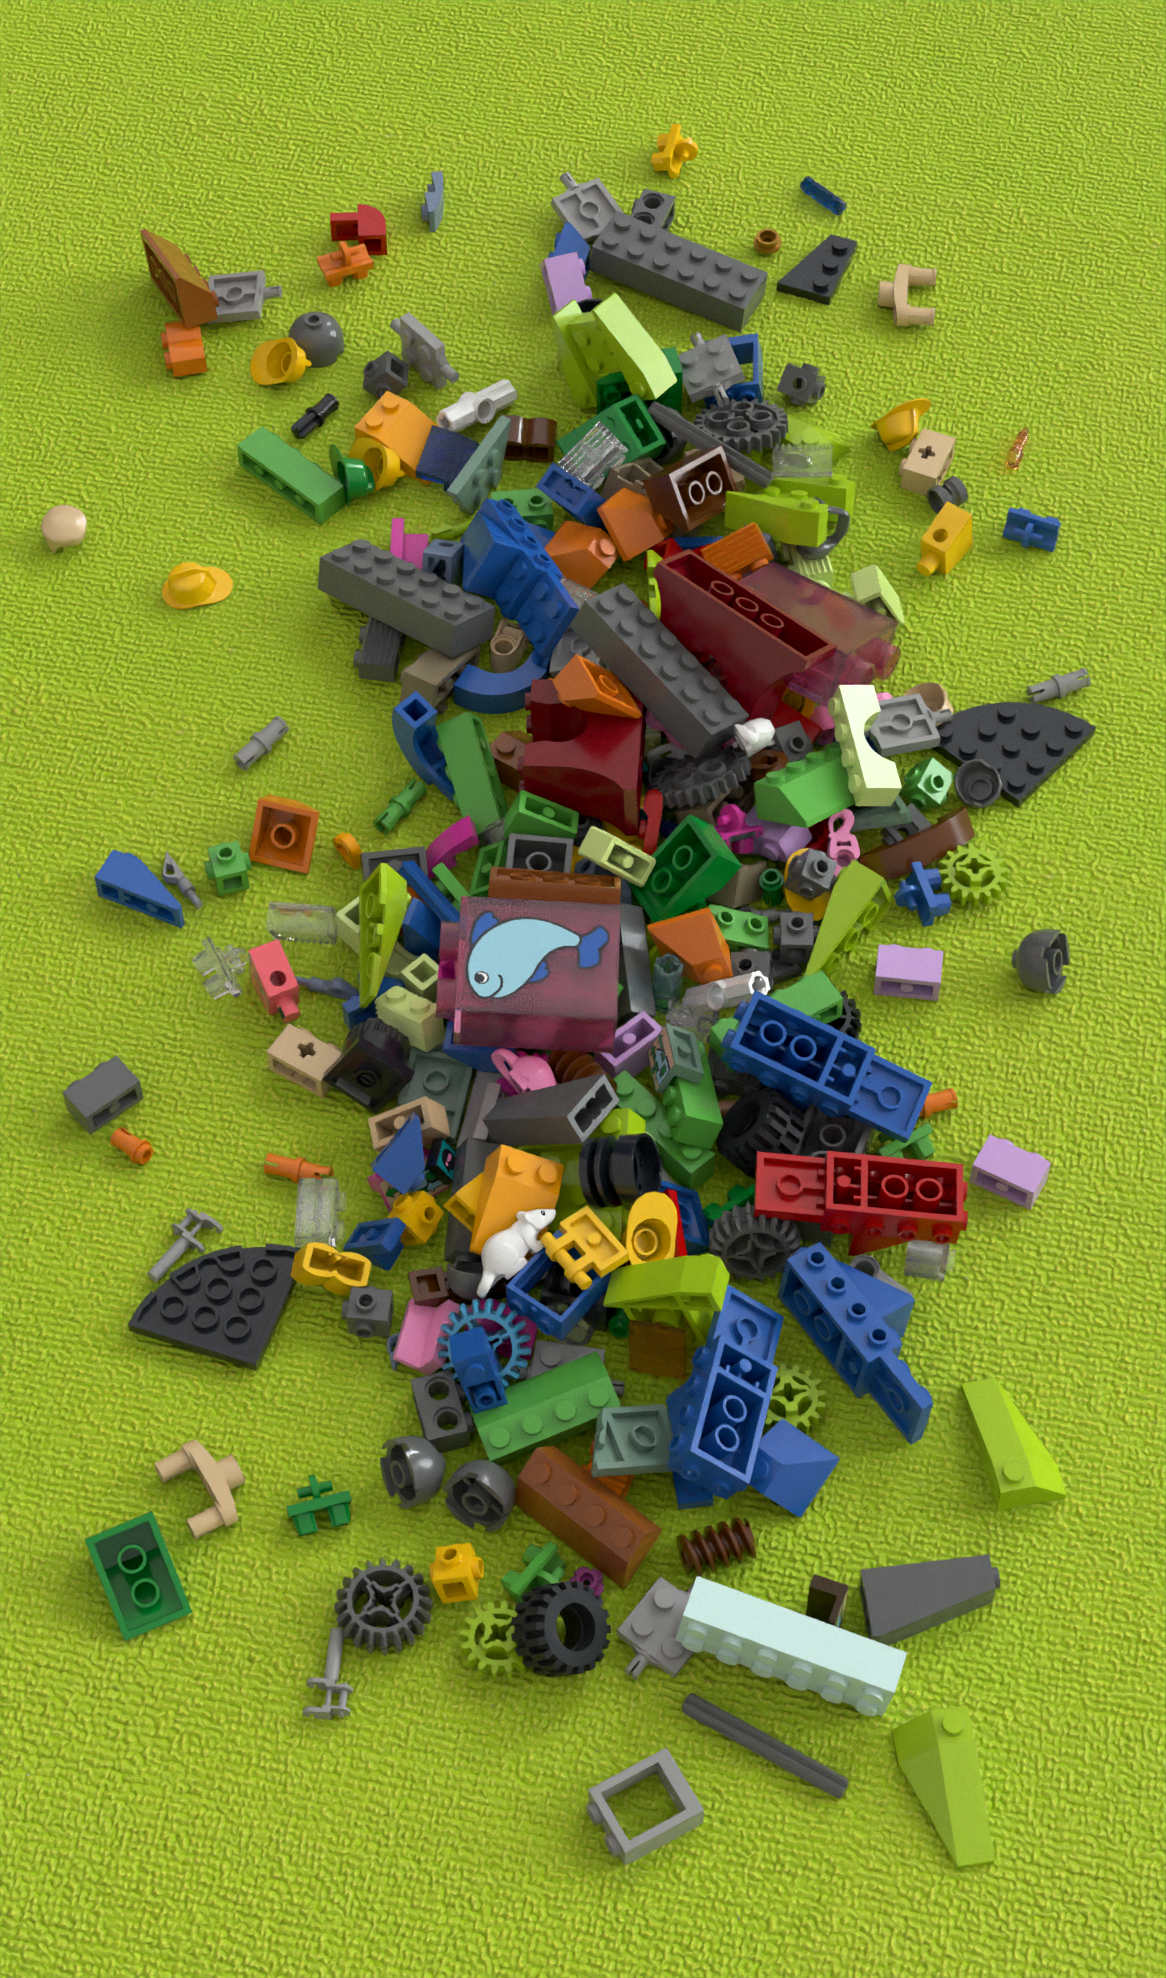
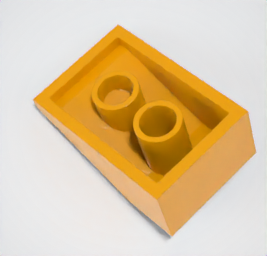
[354,391,460,485]
[469,1145,564,1261]

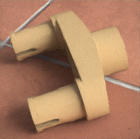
[878,264,937,327]
[154,1439,245,1540]

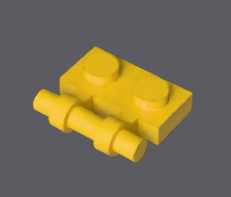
[540,1206,629,1290]

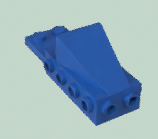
[459,498,580,657]
[720,990,933,1143]
[778,1242,933,1445]
[666,1285,784,1499]

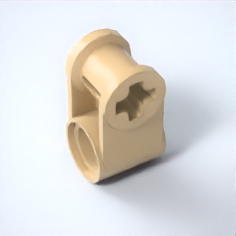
[490,617,530,673]

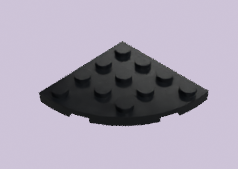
[931,702,1096,808]
[128,1244,301,1371]

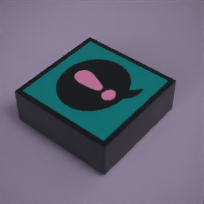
[426,1137,456,1185]

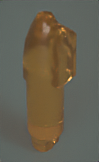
[1006,428,1029,470]

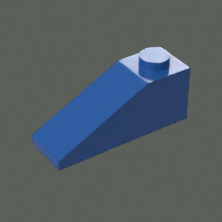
[94,849,185,929]

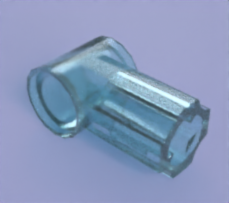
[652,953,684,1014]

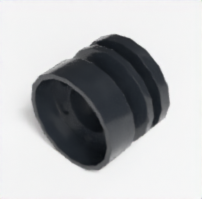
[578,1133,662,1209]

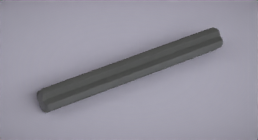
[648,402,774,488]
[682,1693,849,1798]

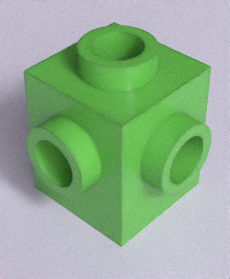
[900,757,955,812]
[204,841,252,896]

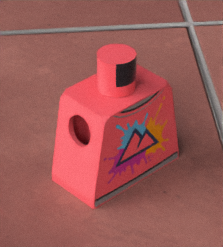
[248,939,301,1023]

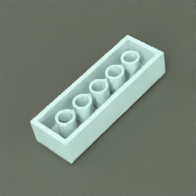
[675,1576,907,1716]

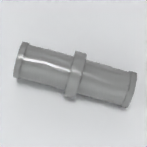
[1026,668,1091,704]
[233,716,290,771]

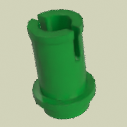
[759,868,784,906]
[608,1308,635,1338]

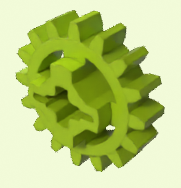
[939,843,1008,908]
[764,1363,826,1434]
[460,1600,525,1681]

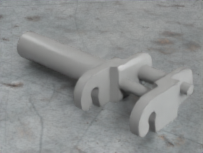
[147,1208,223,1282]
[302,1628,353,1720]

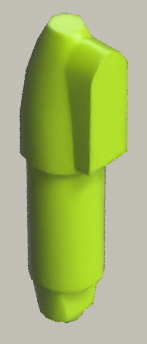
[430,519,473,541]

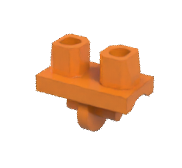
[317,241,374,287]

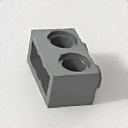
[631,189,676,232]
[411,1370,474,1453]

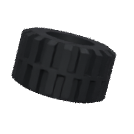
[716,1086,805,1178]
[511,1581,611,1677]

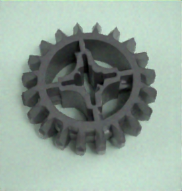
[709,1201,801,1283]
[334,1557,433,1656]

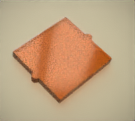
[629,1319,686,1380]

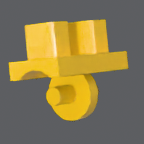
[651,124,699,179]

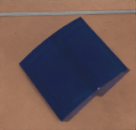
[415,425,480,492]

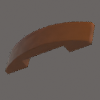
[857,806,975,881]
[407,1266,548,1307]

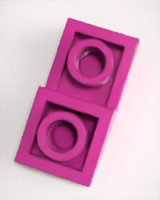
[425,815,479,879]

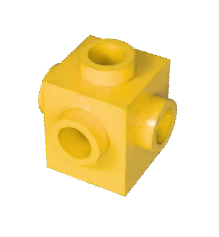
[387,1191,445,1246]
[430,1542,484,1604]

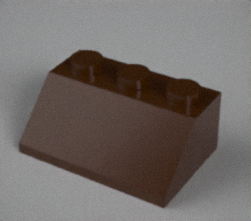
[643,445,738,532]

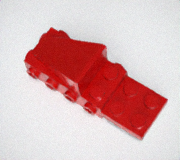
[754,1151,968,1256]

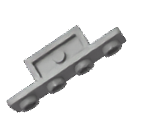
[456,1071,505,1149]

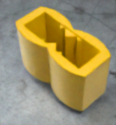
[290,1242,372,1295]

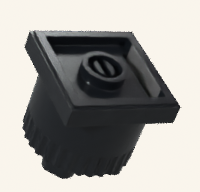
[322,1018,415,1115]

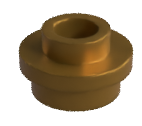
[753,229,781,255]

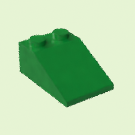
[627,814,742,923]
[85,1511,193,1641]

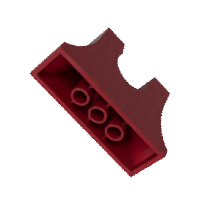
[653,549,837,724]
[518,679,648,836]

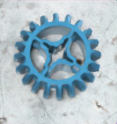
[437,1298,531,1388]

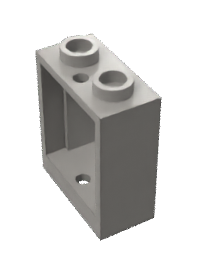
[585,1748,704,1866]

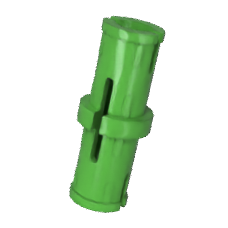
[373,779,427,835]

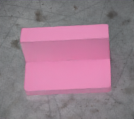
[393,1299,460,1376]

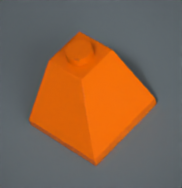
[597,487,675,562]
[544,520,619,601]
[552,654,642,719]
[249,794,320,874]
[647,907,733,985]

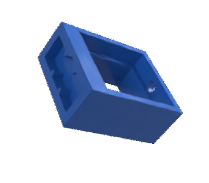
[704,333,764,410]
[536,463,610,536]
[506,1230,612,1341]

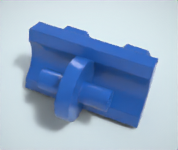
[1002,507,1061,552]
[894,861,951,927]

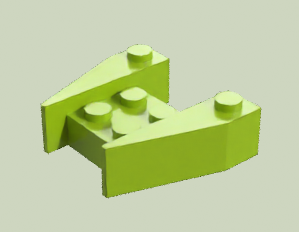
[550,292,677,409]
[724,475,855,548]
[518,1108,646,1243]
[603,1254,730,1358]

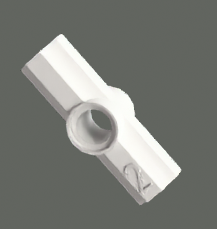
[436,379,517,436]
[682,971,770,1016]

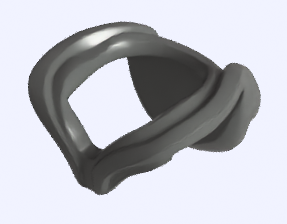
[796,498,850,560]

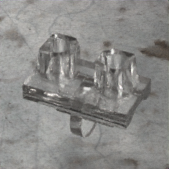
[192,937,249,999]
[663,1000,721,1043]

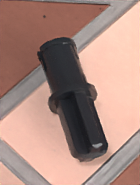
[291,393,339,439]

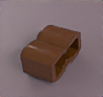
[504,415,557,463]

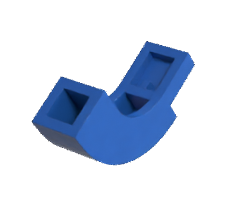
[453,649,552,714]
[392,691,455,801]

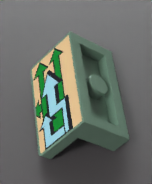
[647,1023,704,1094]

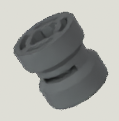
[927,476,968,514]

